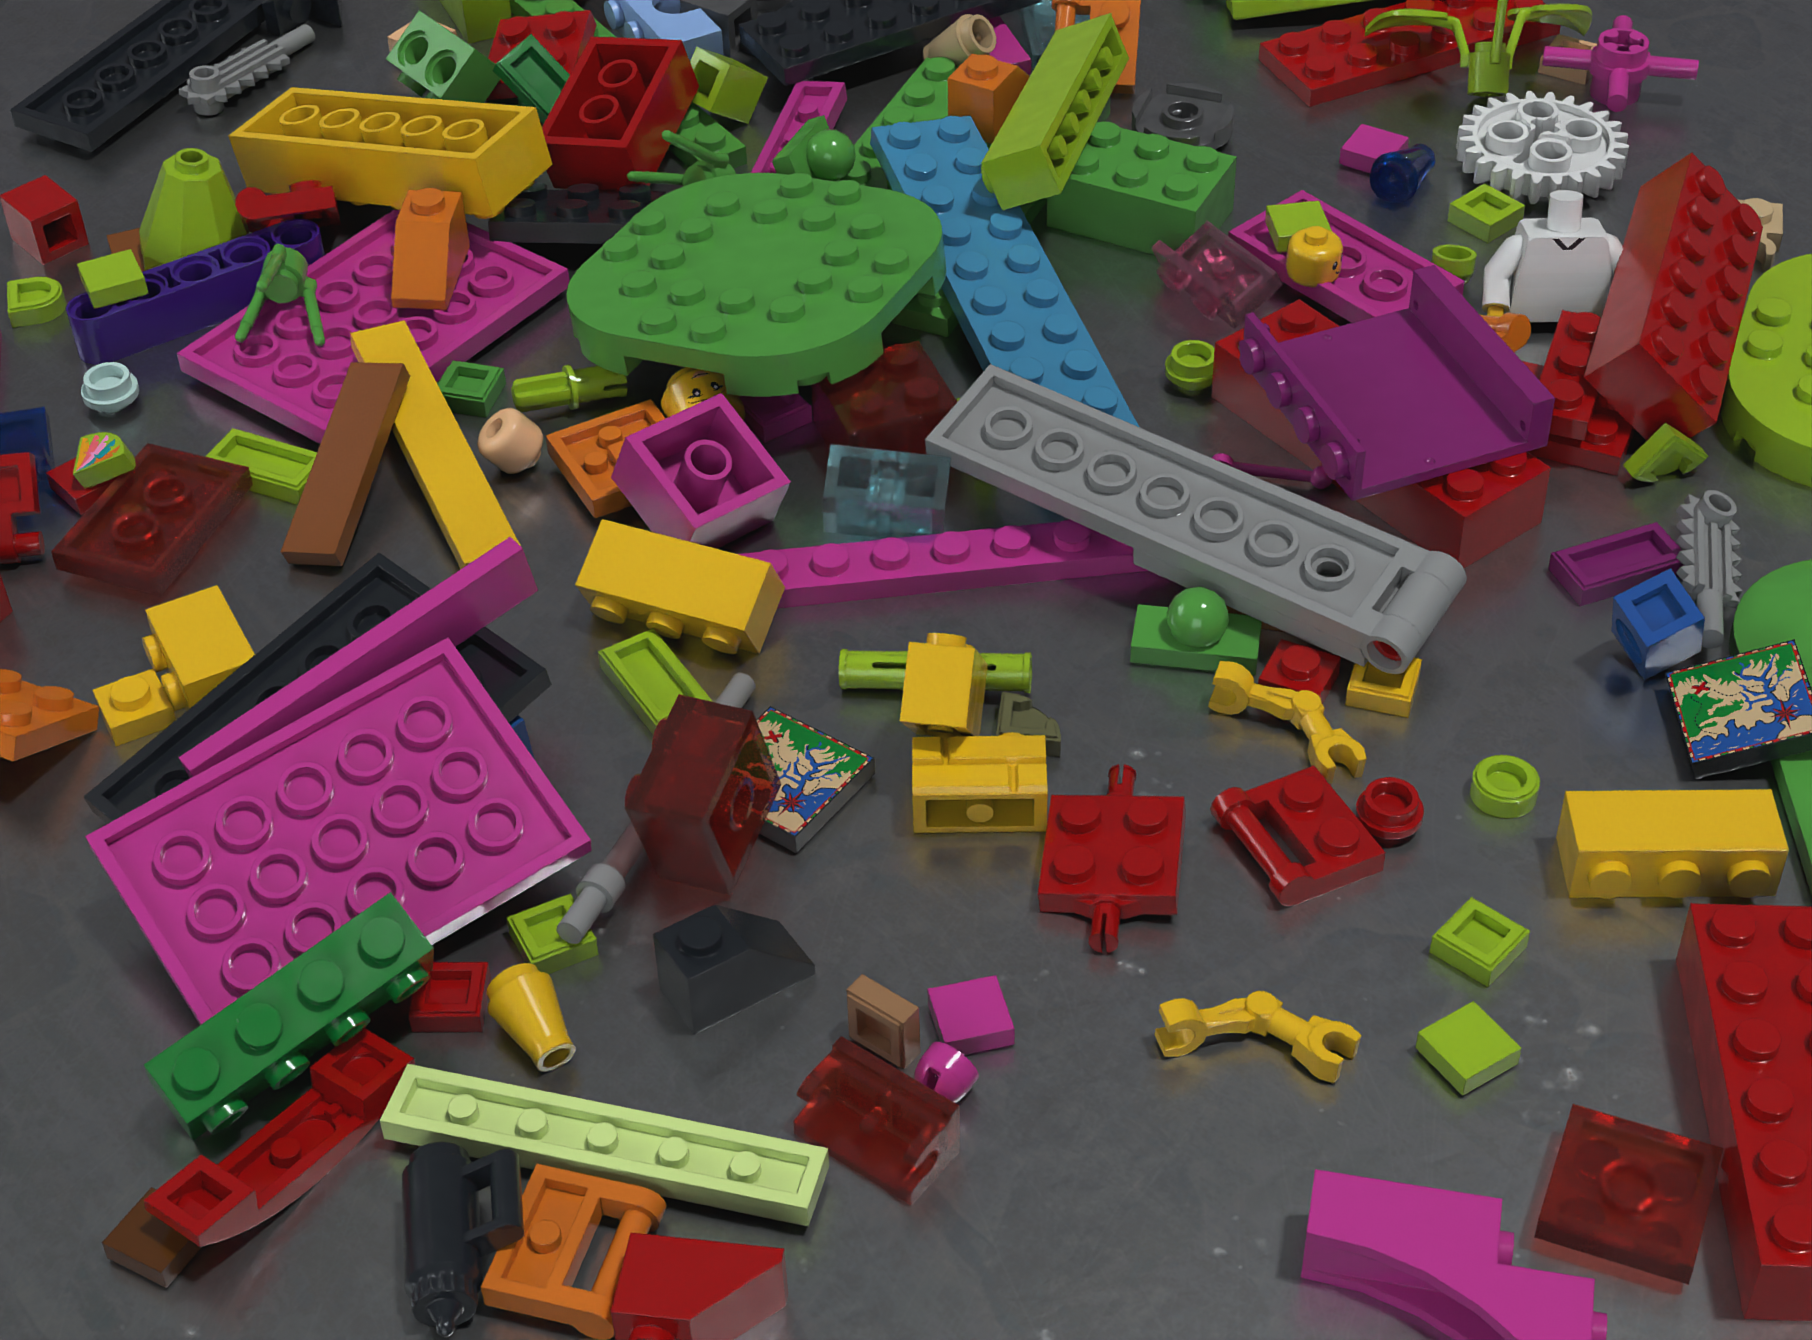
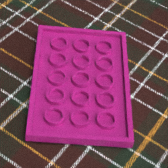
[177,209,570,444]
[85,637,592,1025]

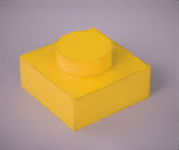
[92,668,176,747]

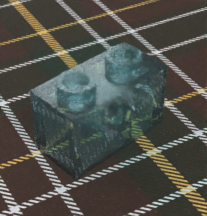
[823,444,951,539]

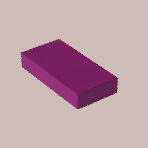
[1548,522,1684,607]

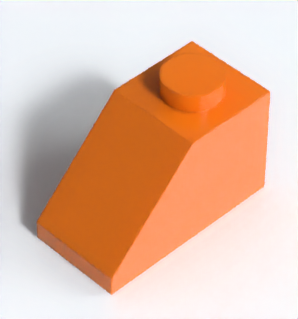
[948,53,1030,144]
[391,188,470,310]

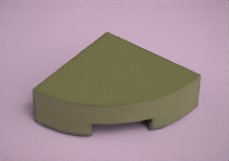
[996,692,1061,757]

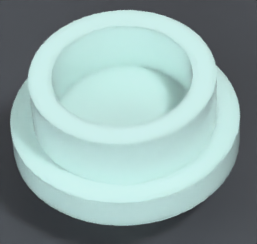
[81,362,139,413]

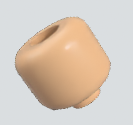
[477,408,544,474]

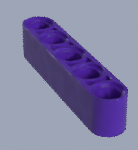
[66,219,325,365]

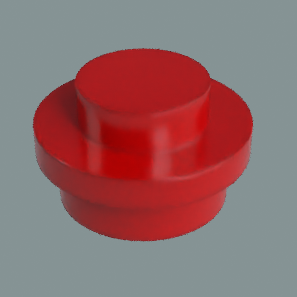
[1356,777,1424,839]

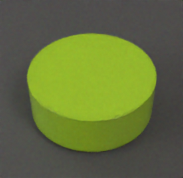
[1470,755,1540,819]

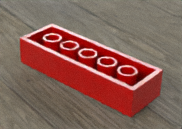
[1584,152,1763,441]
[1211,299,1551,568]
[1676,903,1812,1321]

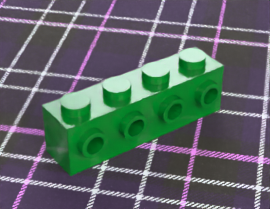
[144,892,434,1141]

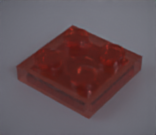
[1534,1104,1723,1285]

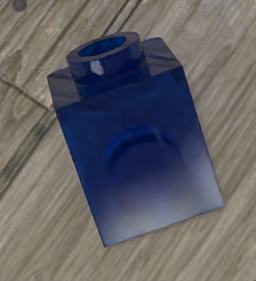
[0,407,55,484]

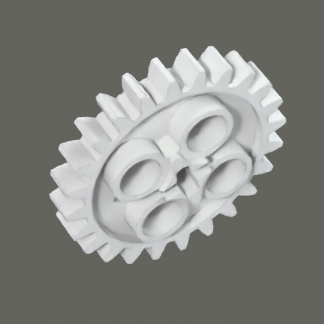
[1456,91,1629,204]

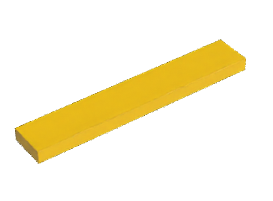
[350,320,521,569]

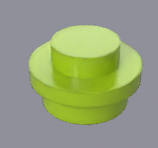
[1165,340,1214,391]

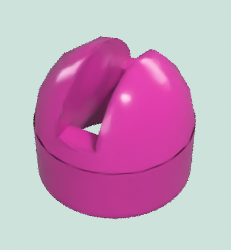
[914,1041,979,1107]

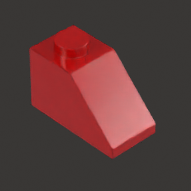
[611,1232,788,1340]

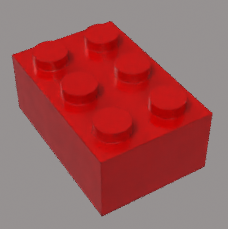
[542,36,699,191]

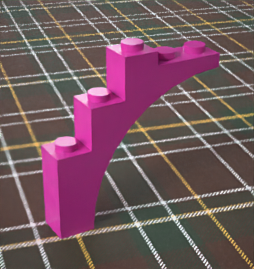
[1301,1169,1607,1340]

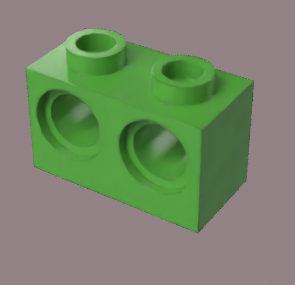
[386,10,500,103]

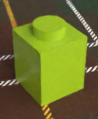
[690,46,768,124]

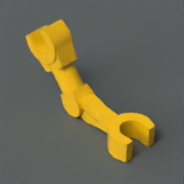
[1208,661,1367,785]
[1154,991,1361,1083]

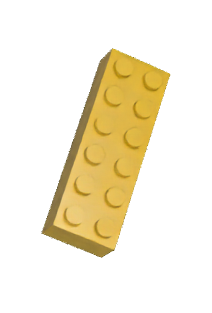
[228,87,552,219]

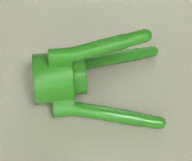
[627,130,736,186]
[235,244,325,347]

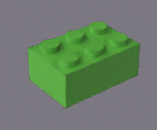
[1047,121,1237,265]

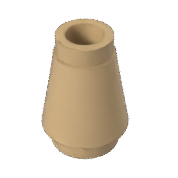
[923,14,996,65]

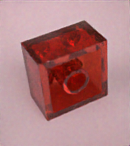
[811,341,957,489]
[624,694,781,896]

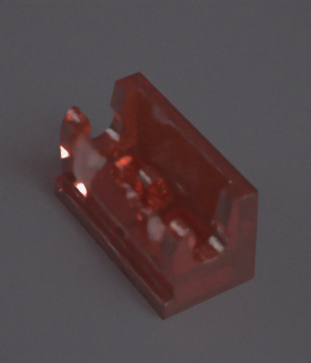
[793,1036,960,1206]

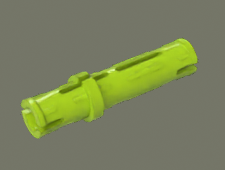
[839,646,1032,693]

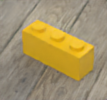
[575,519,785,654]
[1556,789,1789,899]

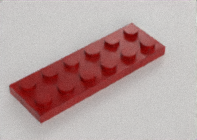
[1259,0,1561,107]

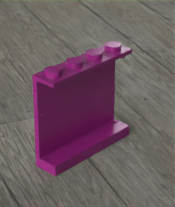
[1238,265,1555,501]

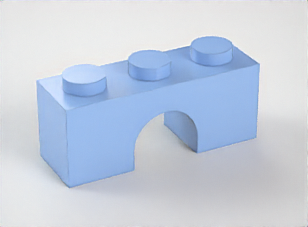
[604,0,724,60]

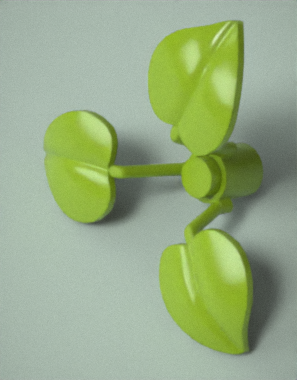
[1365,0,1592,97]

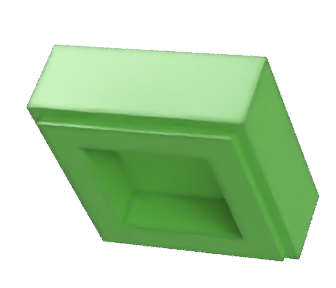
[437,360,506,418]

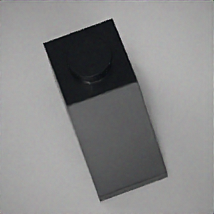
[653,904,816,1035]

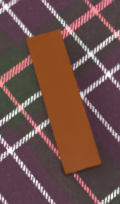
[281,362,410,566]

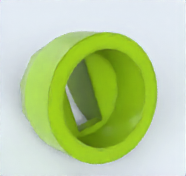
[1431,245,1477,285]

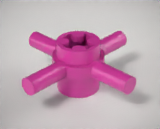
[1542,15,1699,112]

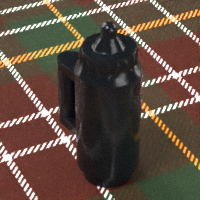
[402,1142,524,1337]

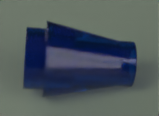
[1370,144,1436,203]

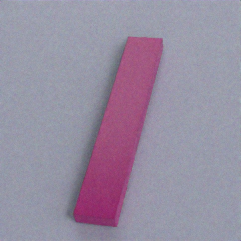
[179,537,538,778]

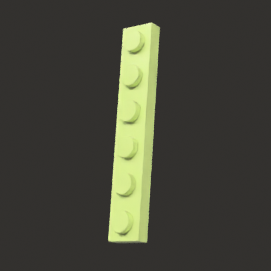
[380,1064,829,1227]

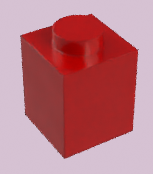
[0,175,89,265]

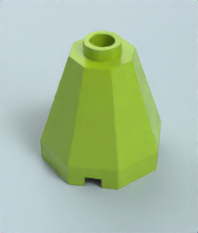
[139,148,249,271]

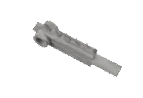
[179,24,315,115]
[1676,490,1743,649]

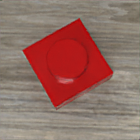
[1258,639,1341,704]

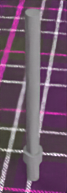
[557,673,756,944]

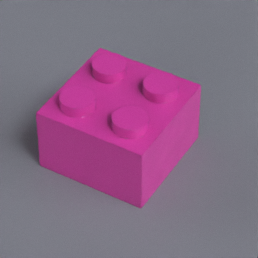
[611,393,791,549]

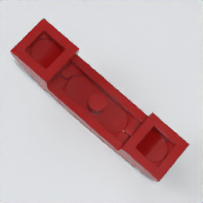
[144,1028,415,1247]

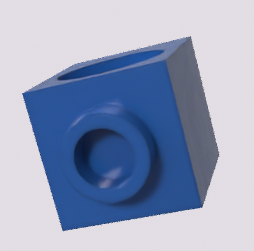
[1611,568,1705,680]

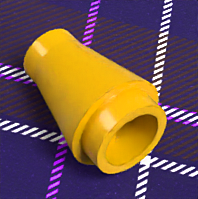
[486,963,576,1072]

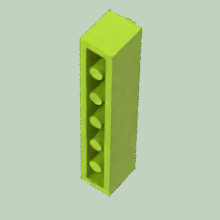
[981,13,1129,210]

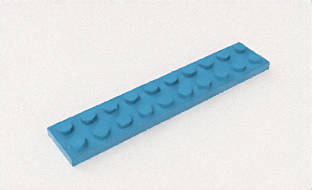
[870,116,1139,427]

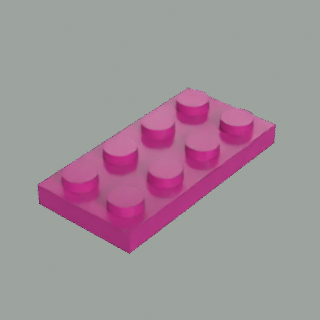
[1227,190,1465,323]

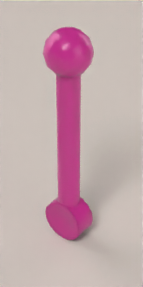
[1212,453,1333,489]

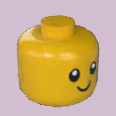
[1286,226,1343,288]

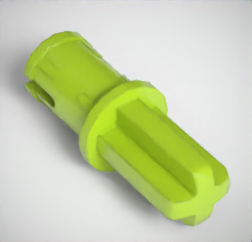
[511,364,627,412]

